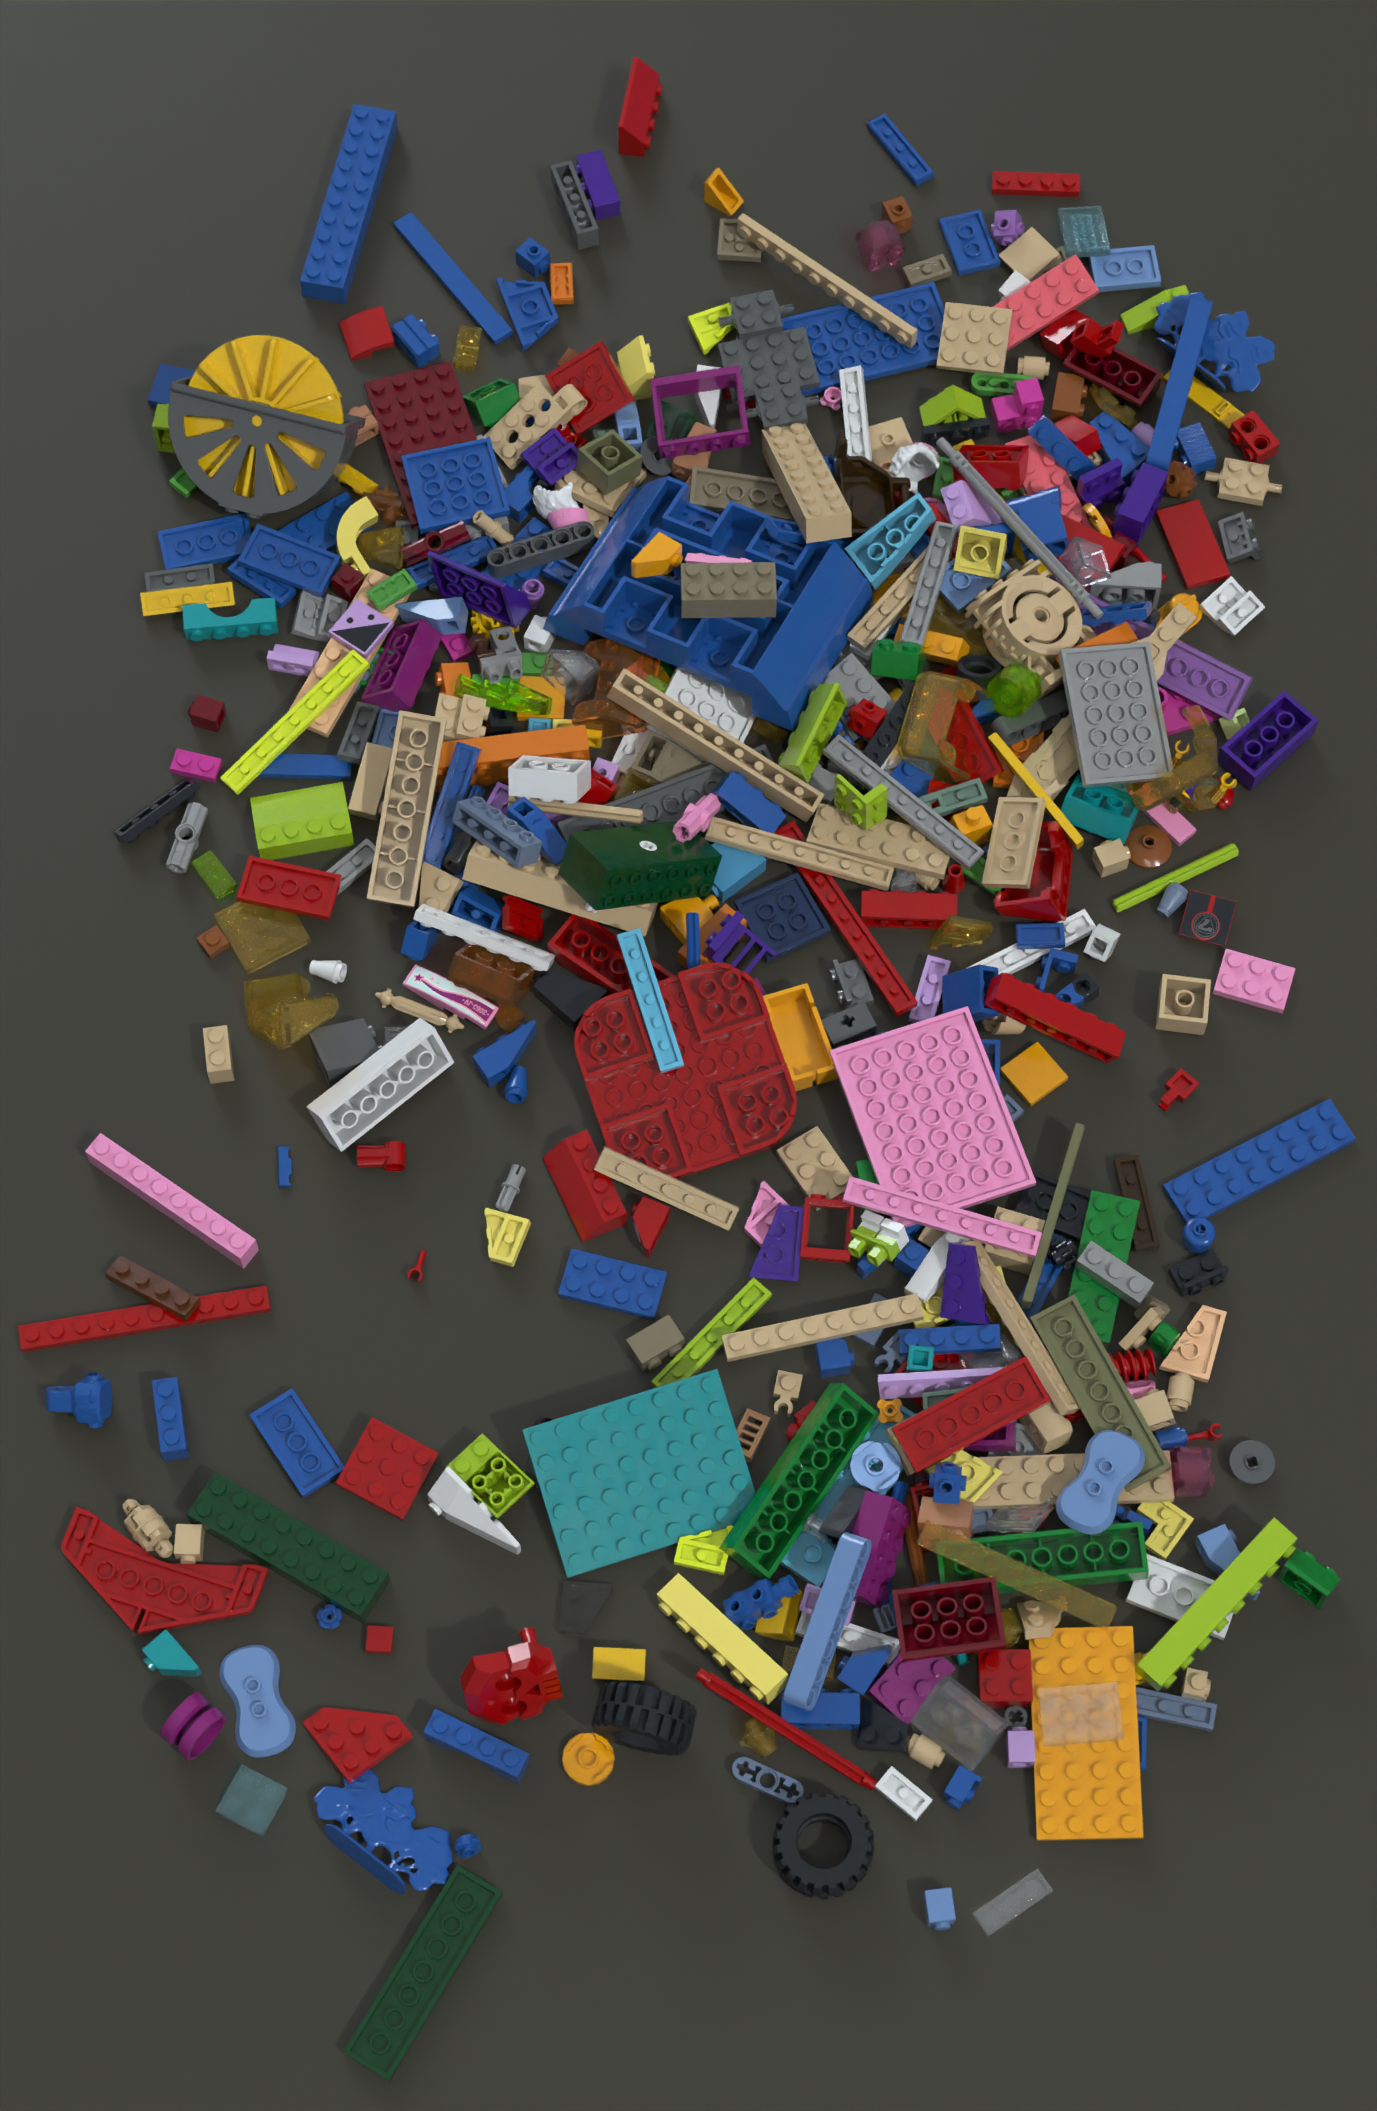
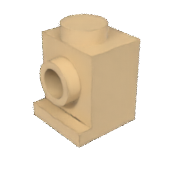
[1180,1668,1211,1702]

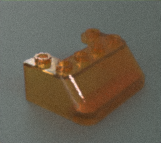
[572,638,662,739]

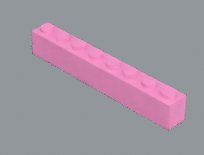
[85,1133,259,1269]

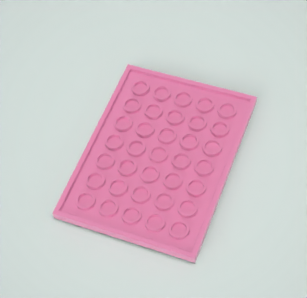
[829,1006,1036,1228]

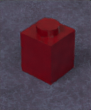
[1112,531,1137,570]
[331,563,364,604]
[188,695,227,733]

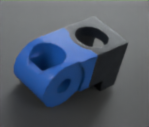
[1055,971,1099,1008]

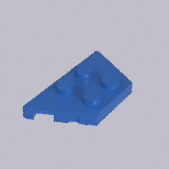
[496,277,559,351]

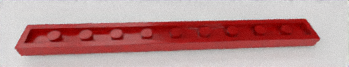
[774,821,918,1017]
[18,1285,271,1352]

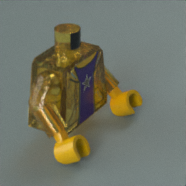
[1163,740,1237,814]

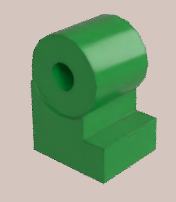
[1147,1321,1180,1358]

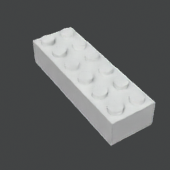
[307,1018,455,1152]

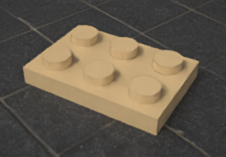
[776,1126,853,1212]

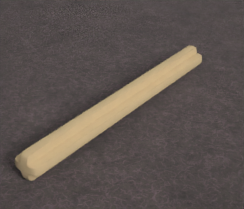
[508,796,643,824]

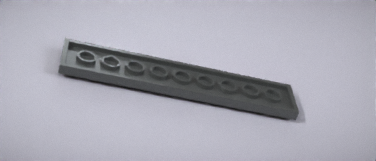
[556,744,774,843]

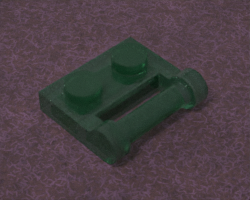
[645,401,698,441]

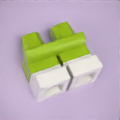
[848,1210,909,1267]

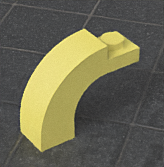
[336,496,378,580]

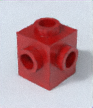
[847,698,887,740]

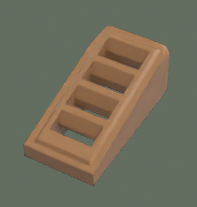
[736,1408,770,1464]

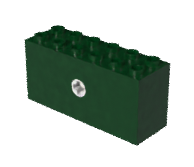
[558,821,722,913]

